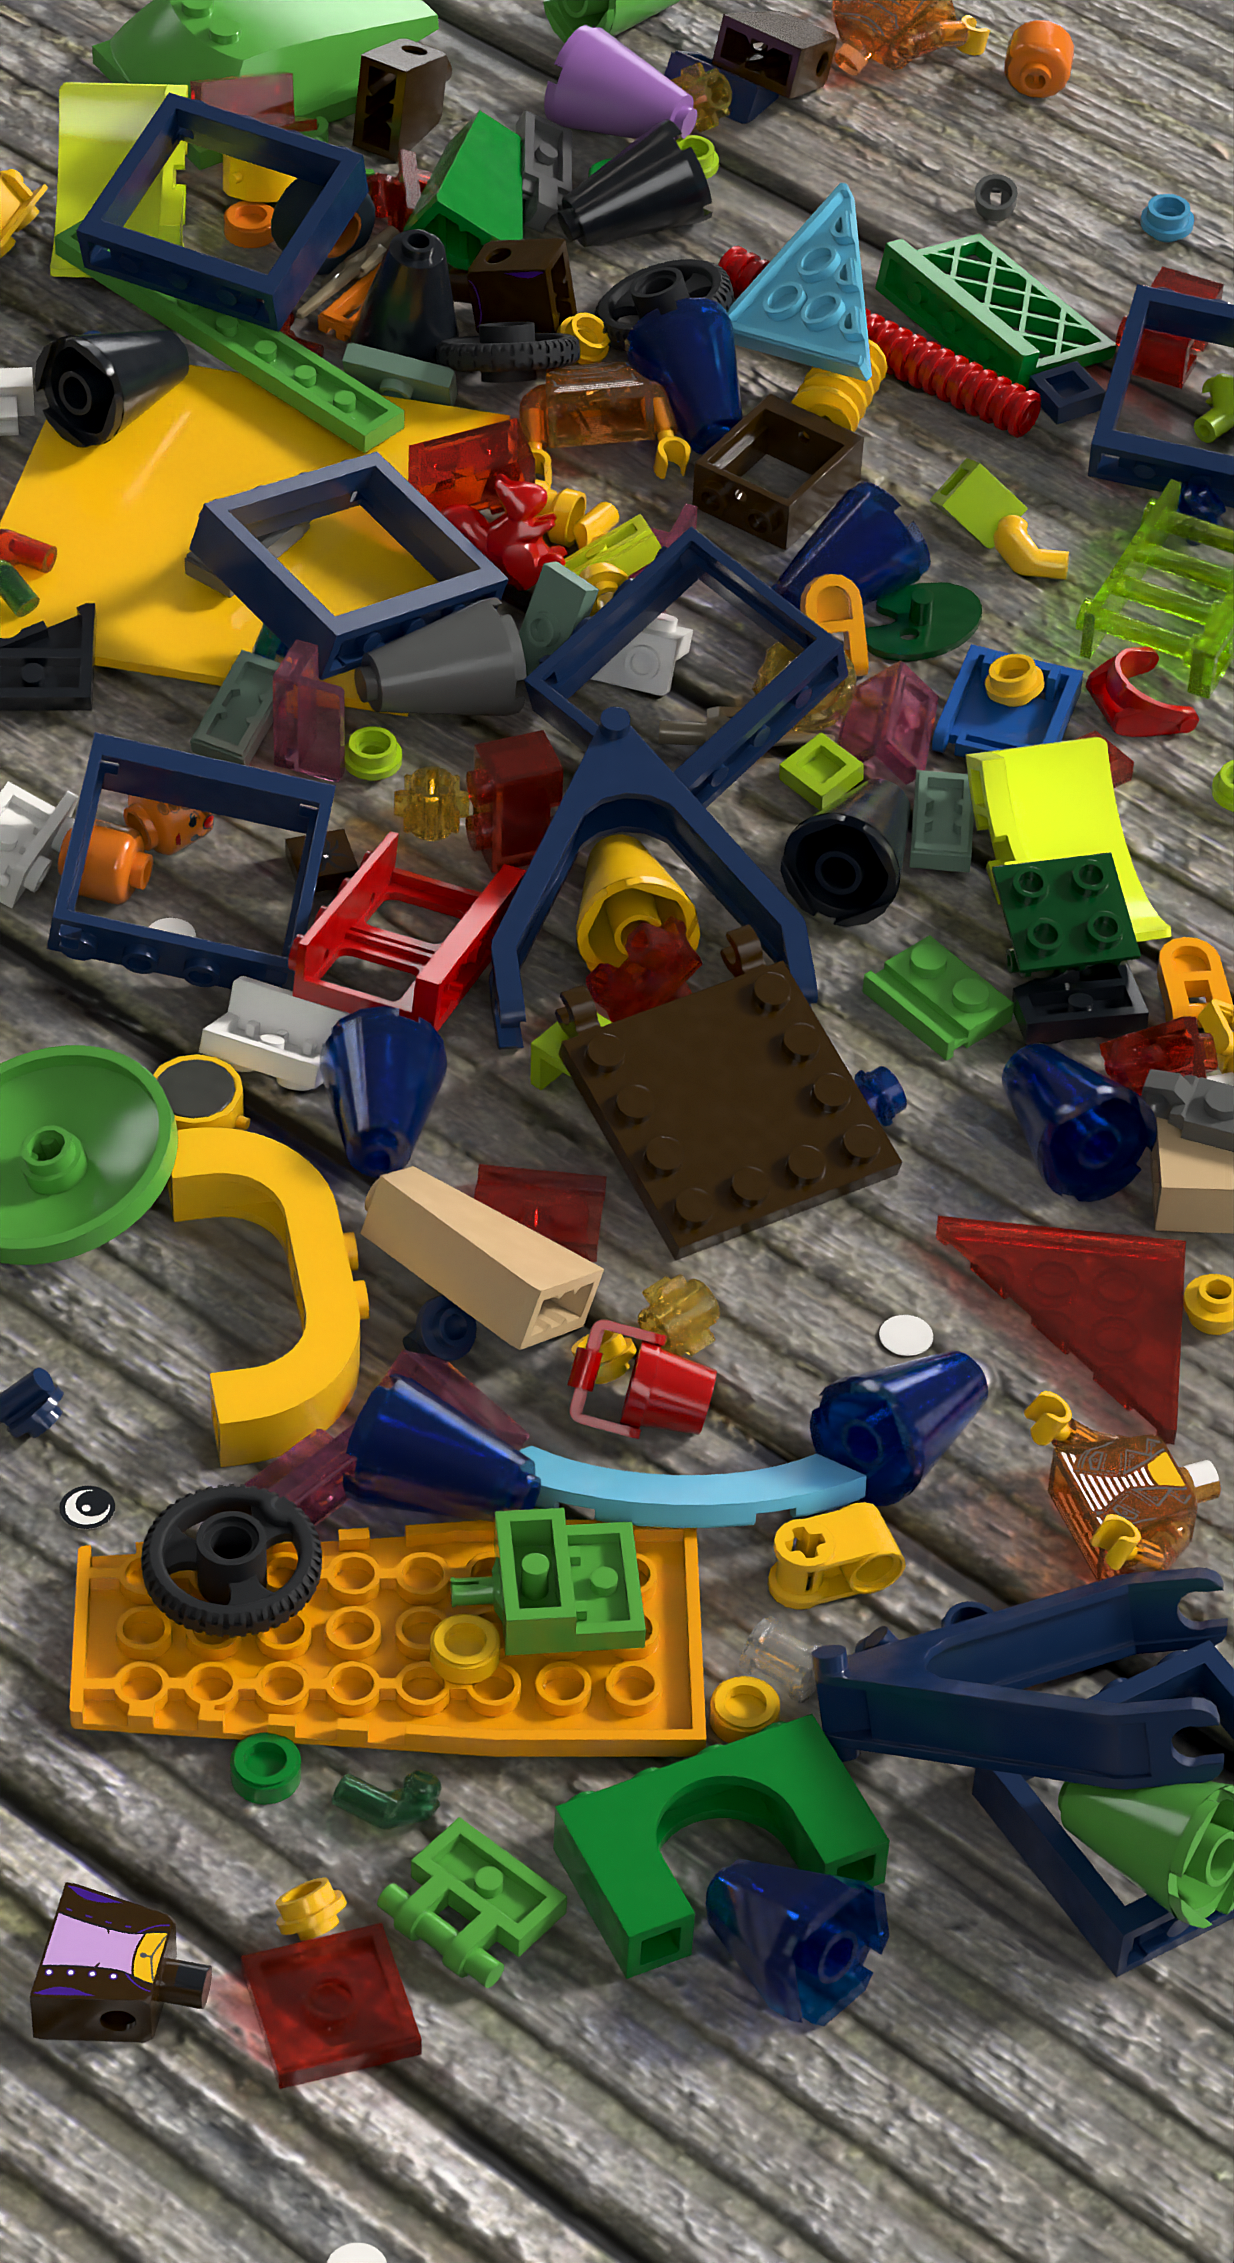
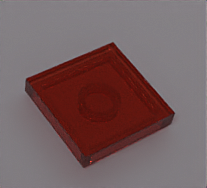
[241,1923,422,2089]

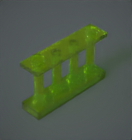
[1076,479,1234,699]

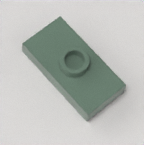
[342,343,458,407]
[519,562,599,677]
[190,650,297,766]
[909,770,974,872]

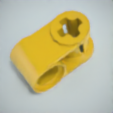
[767,1502,906,1610]

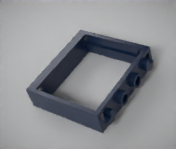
[76,92,369,332]
[1088,284,1234,508]
[189,451,508,680]
[524,526,848,808]
[47,732,336,991]
[972,1640,1234,1977]

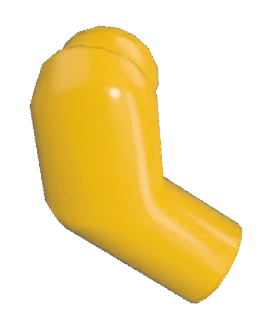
[573,502,619,550]
[993,515,1069,580]

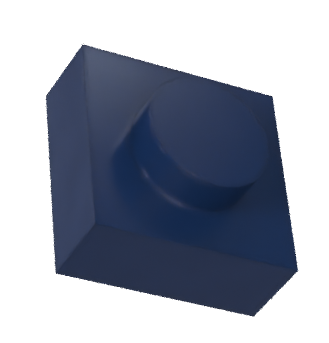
[1028,361,1106,425]

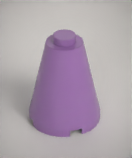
[544,25,697,140]

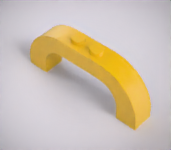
[167,1127,369,1467]

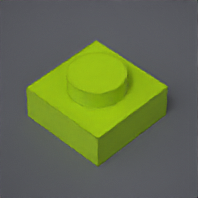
[779,732,864,810]

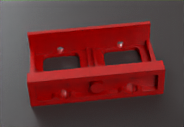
[288,831,527,1038]

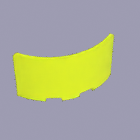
[50,82,188,278]
[966,737,1171,942]

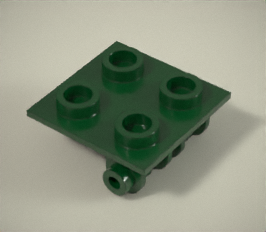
[992,852,1141,978]

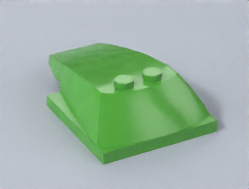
[92,0,439,170]

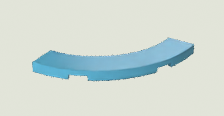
[483,1445,866,1528]

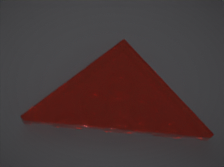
[936,1216,1186,1445]

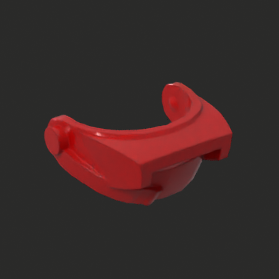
[1085,647,1199,737]

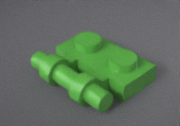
[377,1817,567,1988]

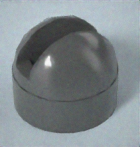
[974,174,1018,221]

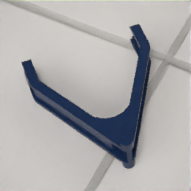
[488,706,818,1050]
[811,1567,1228,1789]

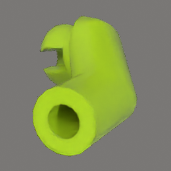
[1194,373,1234,443]

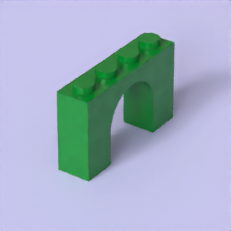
[553,1714,890,1979]

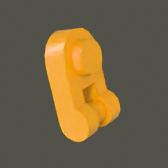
[800,574,869,678]
[1157,937,1233,1036]

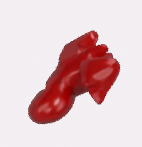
[439,474,568,591]

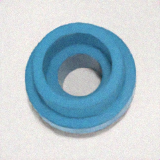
[1140,194,1194,242]

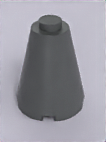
[354,598,526,716]

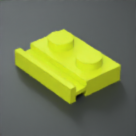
[564,513,662,576]

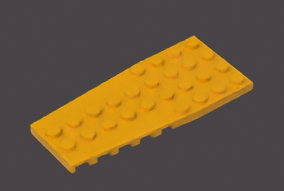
[69,1520,706,1757]

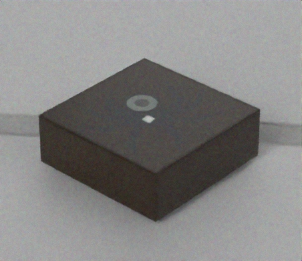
[285,829,359,892]

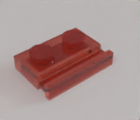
[474,1164,607,1262]

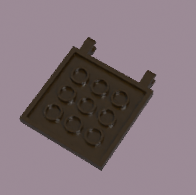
[555,924,903,1261]

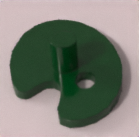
[865,582,982,662]

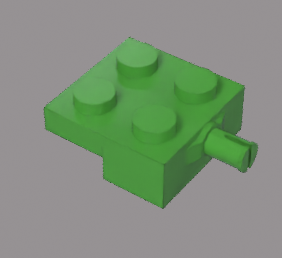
[450,1508,646,1656]

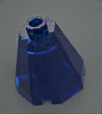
[705,1859,890,2026]

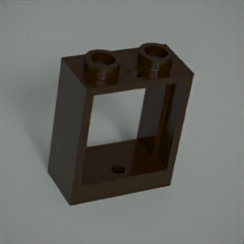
[692,394,864,551]

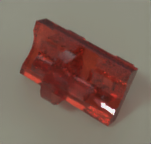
[367,149,433,233]
[586,916,703,1022]
[1099,1016,1218,1105]

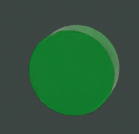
[230,1733,301,1805]

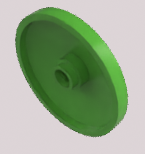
[0,1045,178,1265]

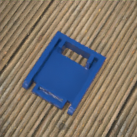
[932,644,1084,758]

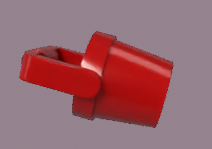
[567,1319,717,1439]

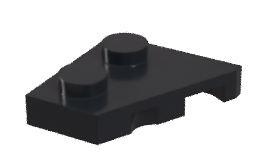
[0,603,97,711]
[1012,961,1149,1044]

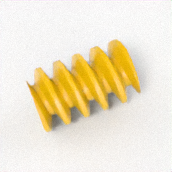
[791,339,888,439]

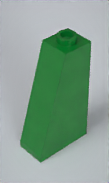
[404,110,523,270]

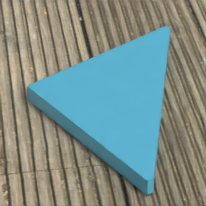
[713,183,872,382]

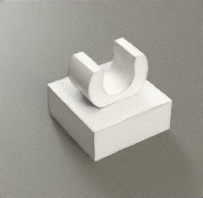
[0,367,35,436]

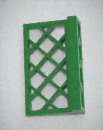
[875,233,1117,391]

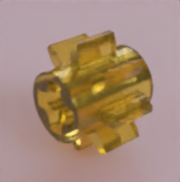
[671,62,732,133]
[394,766,470,841]
[638,1274,720,1357]

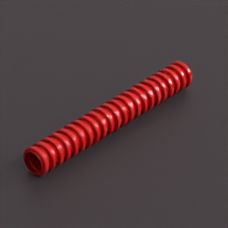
[718,245,1041,438]

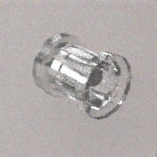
[739,1616,825,1703]

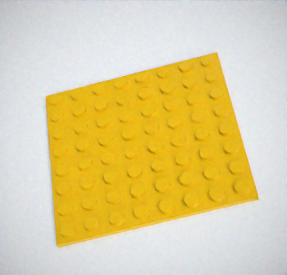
[0,365,510,717]

